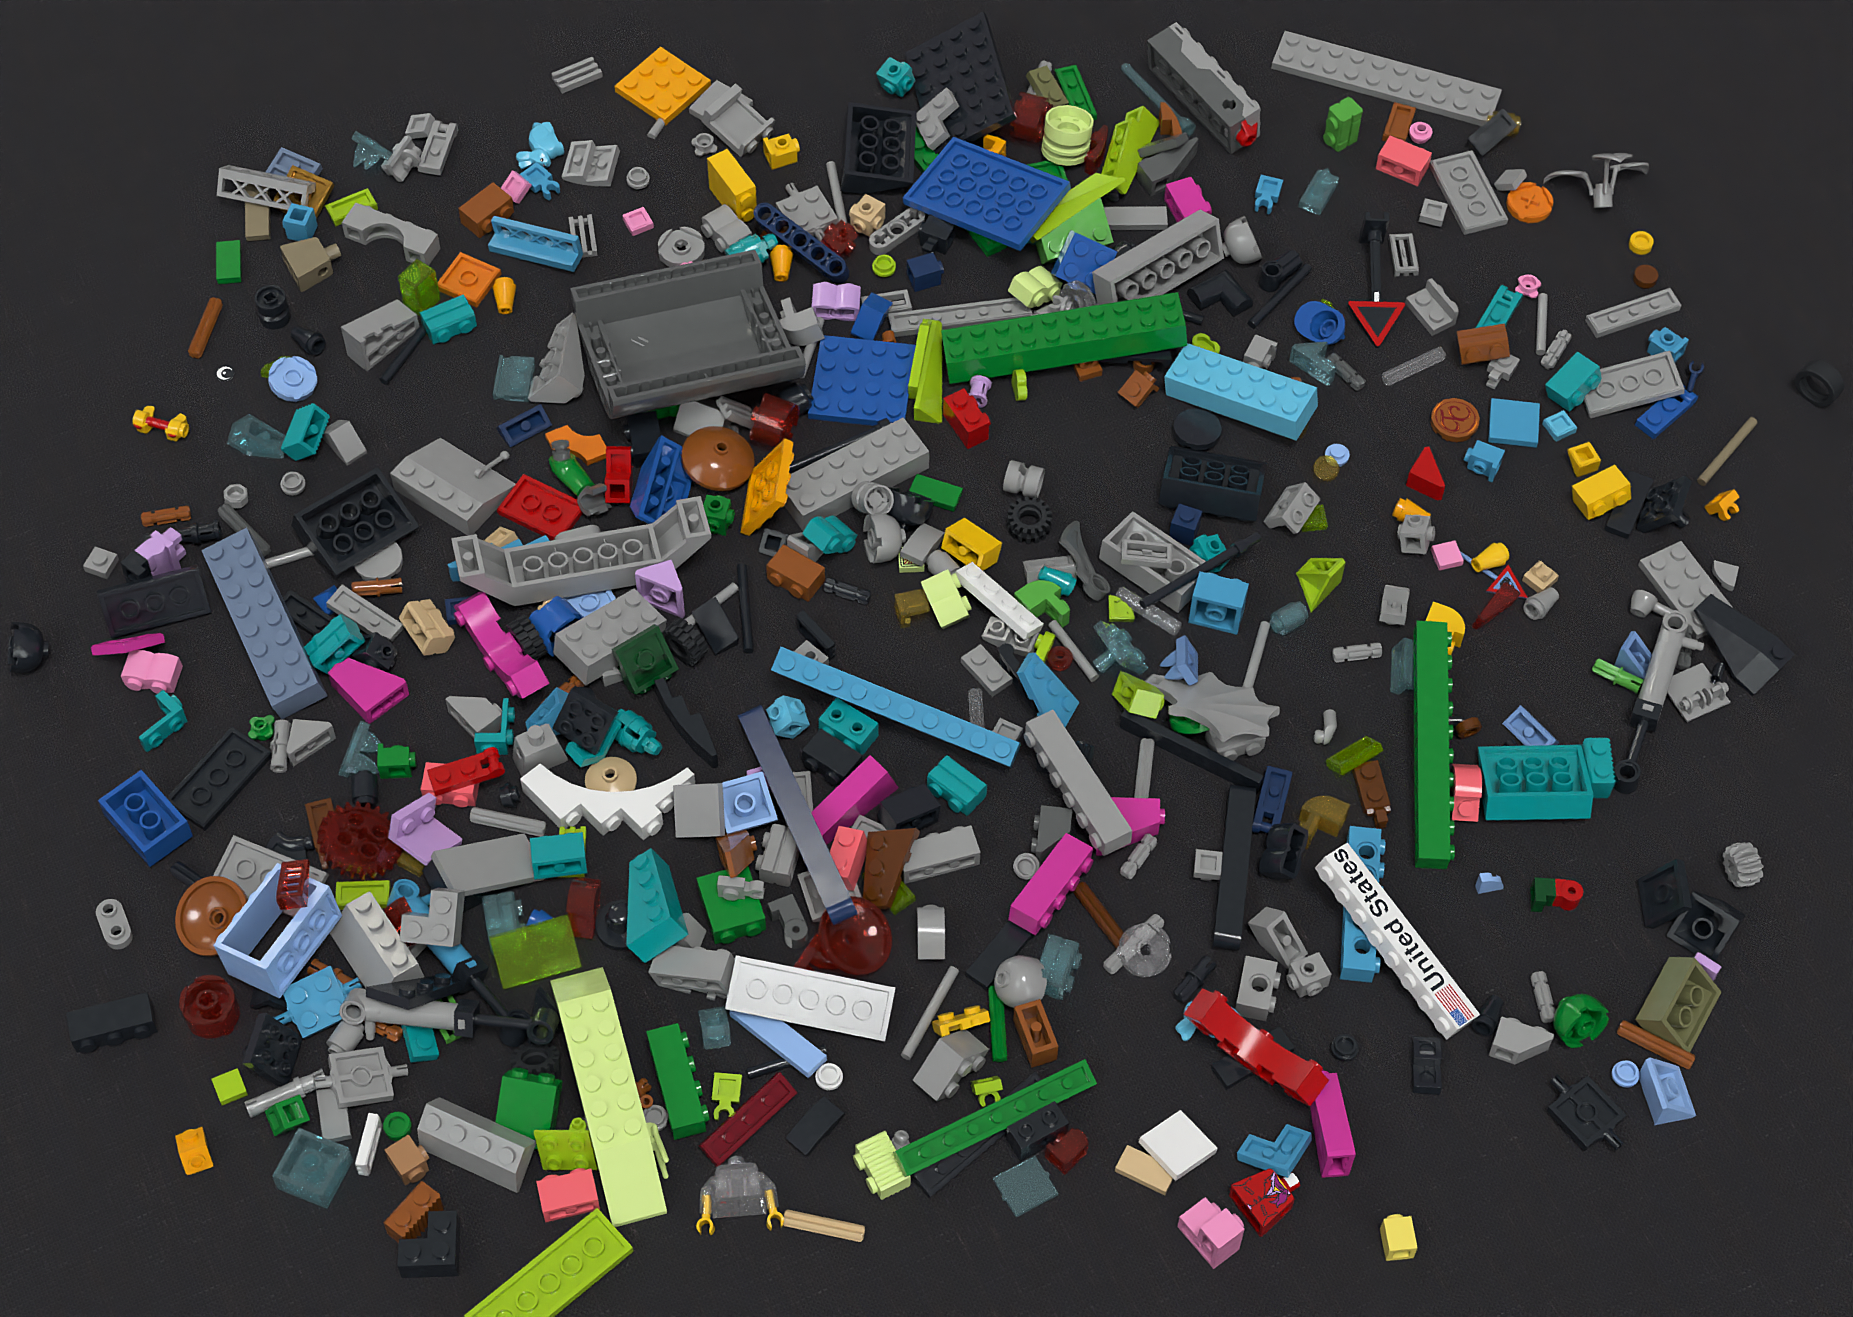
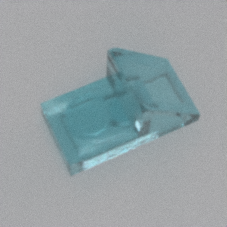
[1289,342,1336,386]
[698,1006,731,1049]

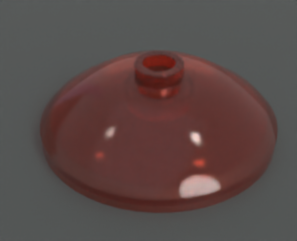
[819,896,892,975]

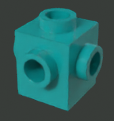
[876,57,916,97]
[1189,534,1230,573]

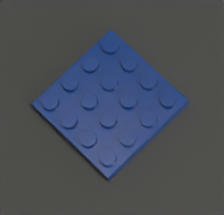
[808,335,916,426]

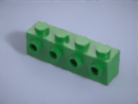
[646,1023,710,1140]

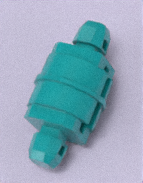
[725,234,778,263]
[614,709,662,755]

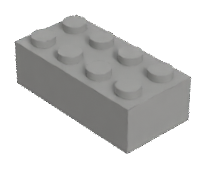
[553,589,667,685]

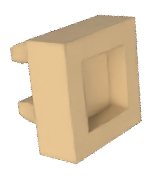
[1522,561,1559,593]

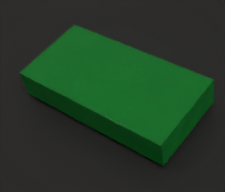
[216,240,242,284]
[909,474,963,512]

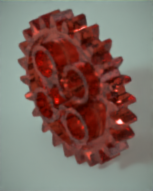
[316,801,403,880]

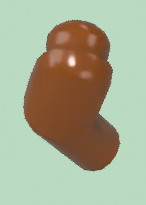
[635,1078,653,1108]

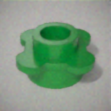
[248,715,275,741]

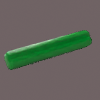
[988,986,1007,1062]

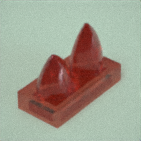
[793,933,838,971]

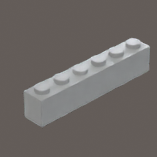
[1024,710,1133,856]

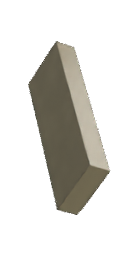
[245,184,271,241]

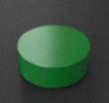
[383,1112,412,1141]

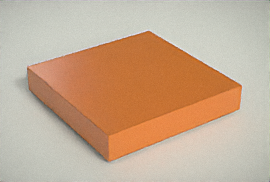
[436,252,501,308]

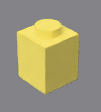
[1380,1214,1417,1261]

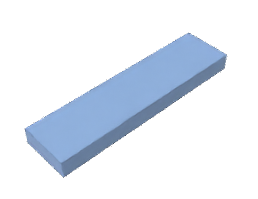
[729,1010,827,1078]

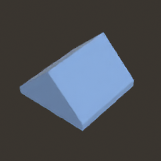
[722,771,778,835]
[1639,1058,1696,1125]

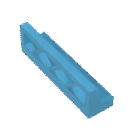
[488,216,583,272]

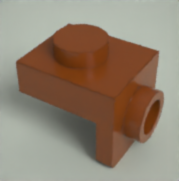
[1118,370,1159,408]

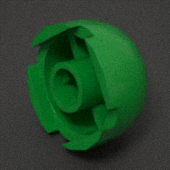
[1553,994,1609,1048]

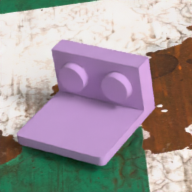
[388,793,462,865]

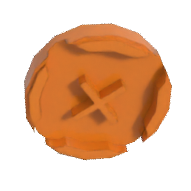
[1506,182,1554,223]

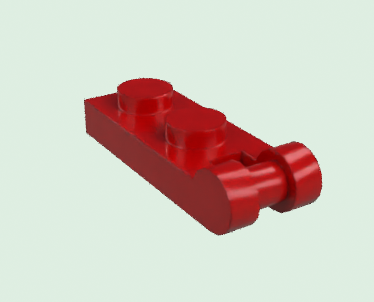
[427,747,505,796]

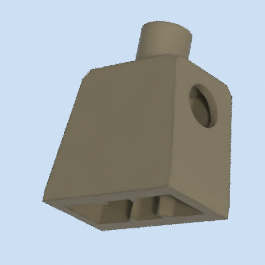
[280,237,341,292]

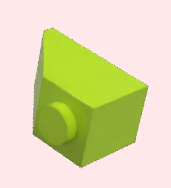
[1112,671,1165,719]

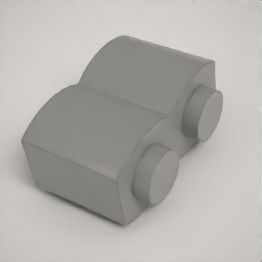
[701,204,752,254]

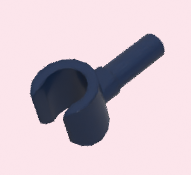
[1686,361,1704,393]

